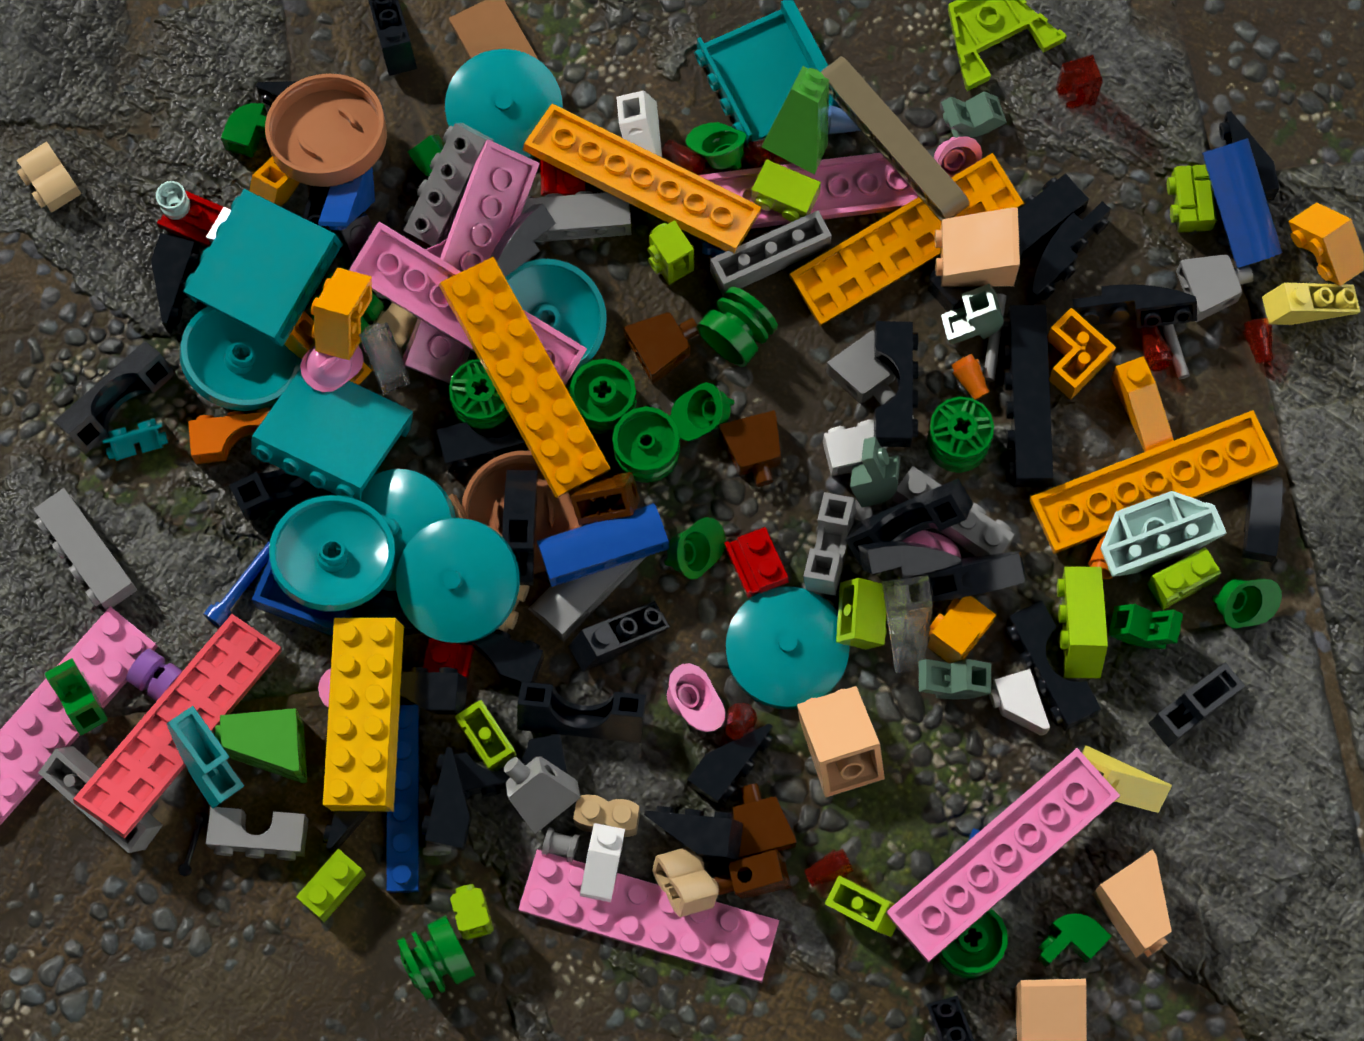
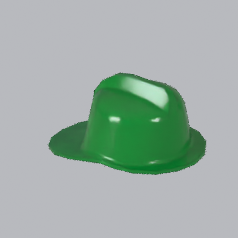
[686,122,747,170]
[670,382,735,441]
[664,517,726,579]
[1212,579,1282,628]

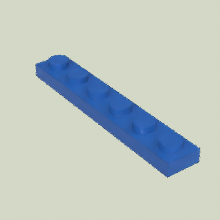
[387,705,419,893]

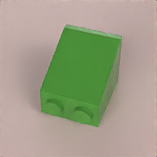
[761,66,829,174]
[215,708,307,783]

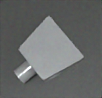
[1176,254,1253,322]
[826,330,896,406]
[504,757,581,834]

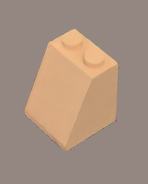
[935,208,1020,287]
[797,686,885,798]
[1092,849,1172,958]
[1014,979,1087,1041]

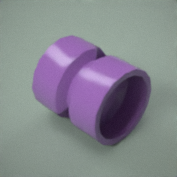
[126,648,182,701]

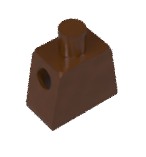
[624,312,699,384]
[719,410,781,487]
[570,472,640,525]
[733,783,797,860]
[714,849,791,899]

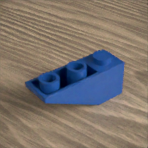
[318,167,375,230]

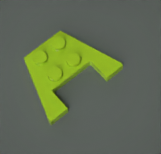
[948,0,1067,91]

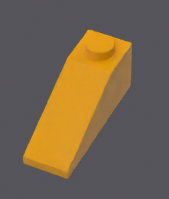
[249,157,300,207]
[1111,356,1174,452]

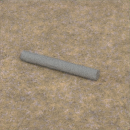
[983,294,1006,382]
[1161,324,1190,379]

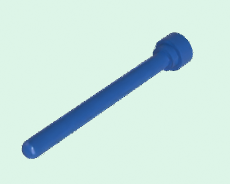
[203,540,270,628]

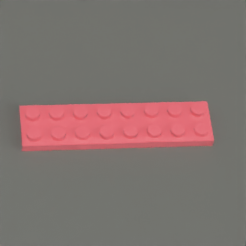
[73,614,281,839]

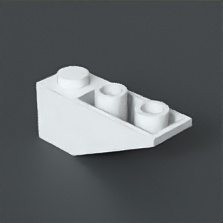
[616,90,662,157]
[823,417,914,477]

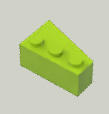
[1057,567,1108,678]

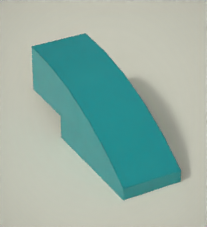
[167,706,244,809]

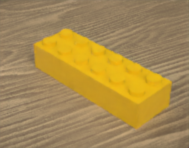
[323,618,404,812]

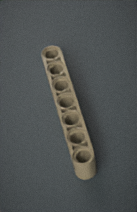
[820,56,969,221]

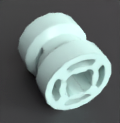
[156,181,190,220]

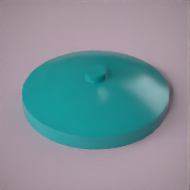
[445,49,563,159]
[505,259,607,373]
[179,306,302,411]
[361,469,456,592]
[269,495,395,611]
[396,518,520,643]
[726,586,850,709]

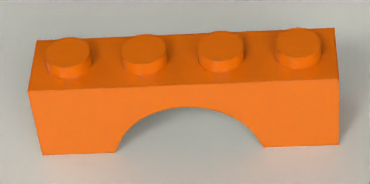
[188,408,272,464]

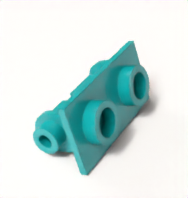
[102,419,169,461]

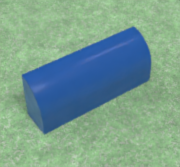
[1202,138,1283,268]
[537,503,669,587]

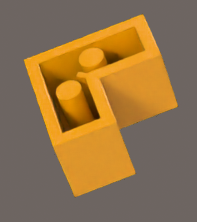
[1288,202,1364,286]
[311,268,372,360]
[1048,308,1116,400]
[927,596,996,663]

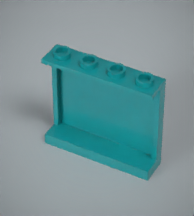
[694,0,840,148]
[183,189,343,347]
[251,368,413,501]

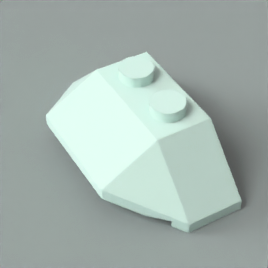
[1100,491,1227,577]

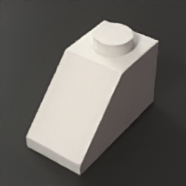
[989,669,1050,736]
[580,823,625,902]

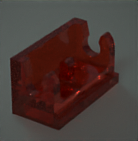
[1055,55,1103,109]

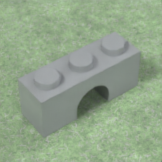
[803,492,856,596]
[206,807,309,861]

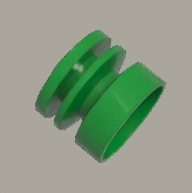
[697,286,778,367]
[449,359,512,435]
[926,396,994,473]
[397,915,476,1000]

